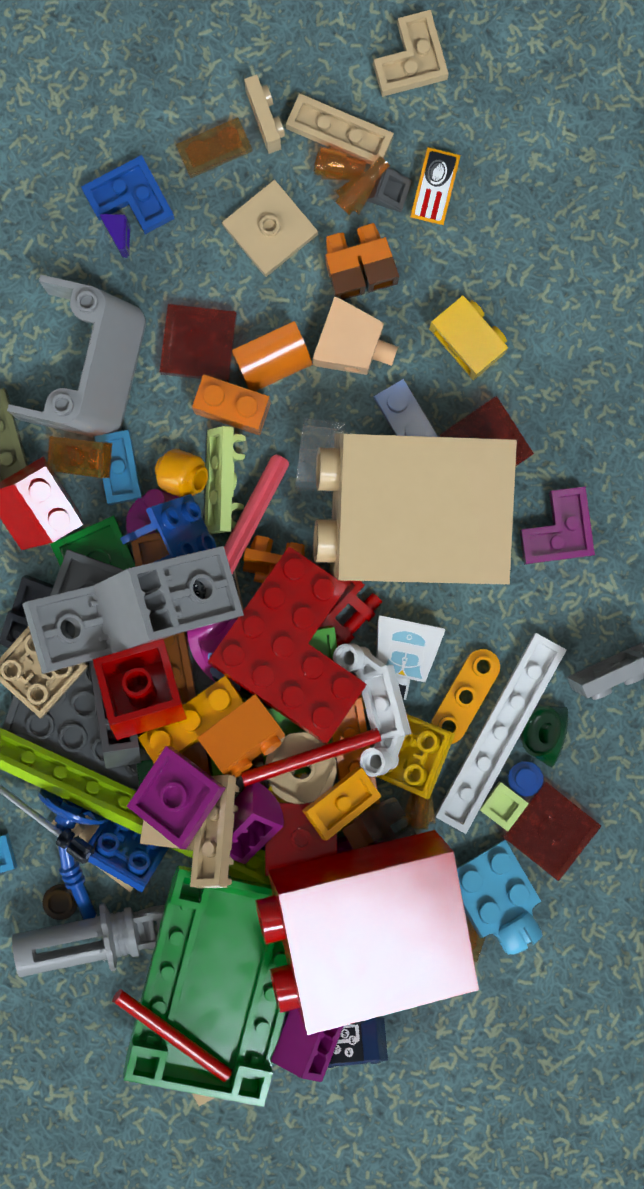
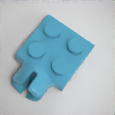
[457,840,542,955]

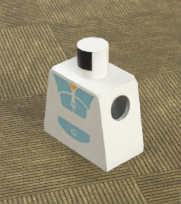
[376,615,445,700]

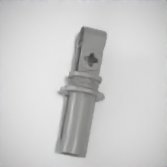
[12,903,165,977]

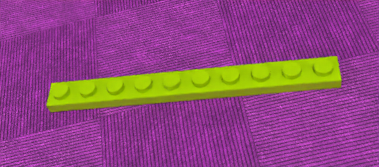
[0,728,271,885]

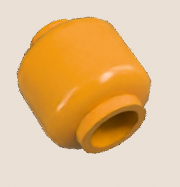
[155,449,208,497]

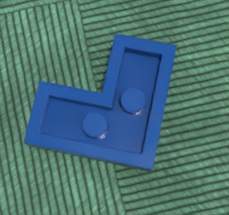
[81,155,175,234]

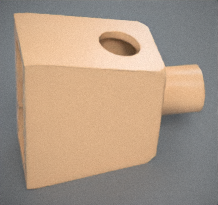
[313,297,399,375]

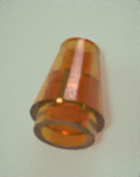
[314,145,366,182]

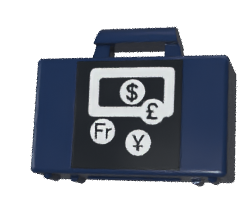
[328,1017,388,1068]

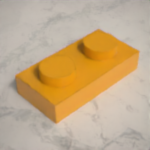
[302,767,382,841]

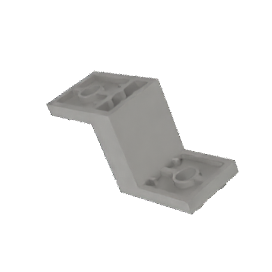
[22,546,244,674]

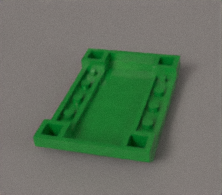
[123,865,287,1107]

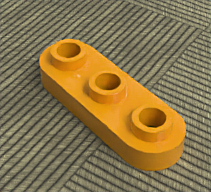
[430,649,500,744]

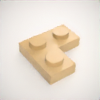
[373,10,449,97]

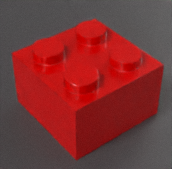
[92,639,187,740]

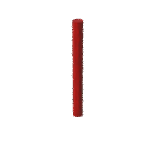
[241,728,382,787]
[112,989,232,1082]

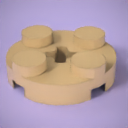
[265,732,337,804]

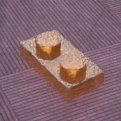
[176,117,252,179]
[48,436,112,478]

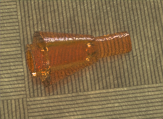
[335,156,390,215]
[401,793,436,830]

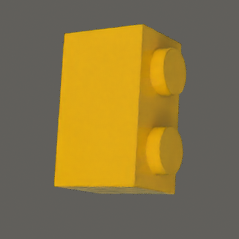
[429,295,508,381]

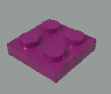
[127,746,226,849]

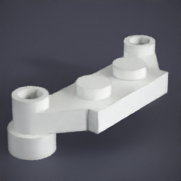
[333,644,412,777]

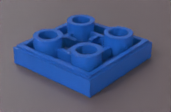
[88,819,169,892]

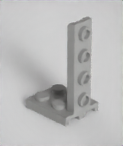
[567,643,644,700]

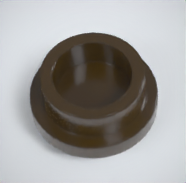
[42,884,78,920]

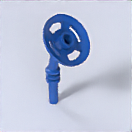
[38,789,106,920]

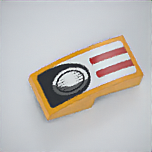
[410,147,461,225]

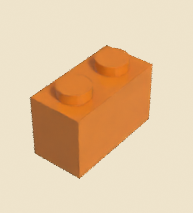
[192,374,271,436]
[197,694,285,777]

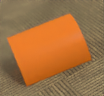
[232,321,313,391]

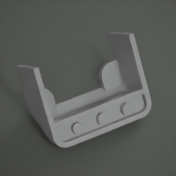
[7,274,146,438]

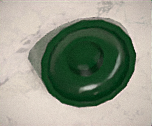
[521,706,568,768]

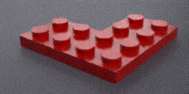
[207,546,367,745]

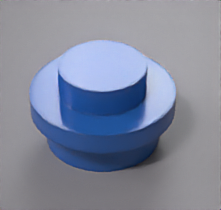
[508,761,543,797]

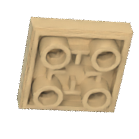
[0,626,90,719]

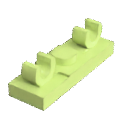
[205,426,246,534]

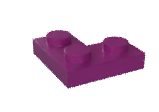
[520,486,595,565]

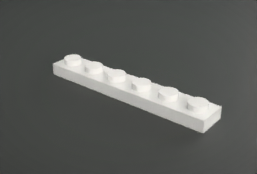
[434,633,566,834]

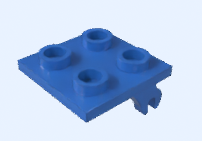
[120,494,216,562]

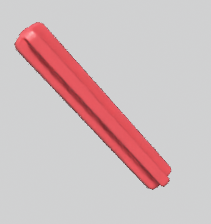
[224,454,289,574]

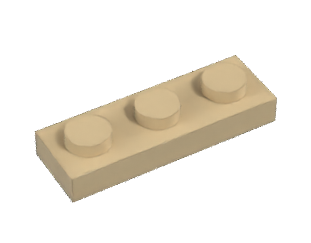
[286,93,394,167]

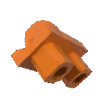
[243,535,305,583]

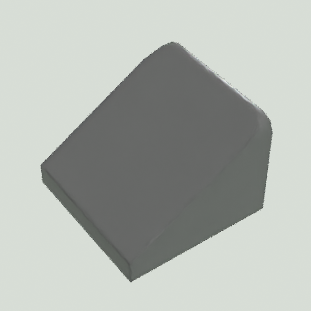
[363,165,412,212]

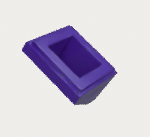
[100,214,130,258]

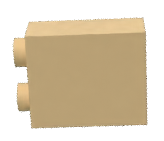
[313,433,517,585]

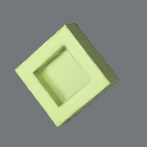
[480,781,529,831]

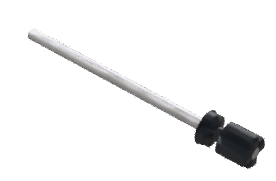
[0,784,95,864]

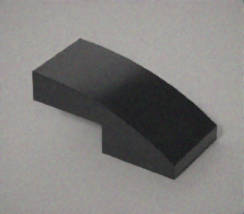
[0,575,54,648]

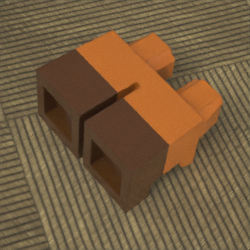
[326,223,399,300]

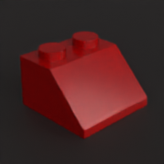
[0,456,83,550]

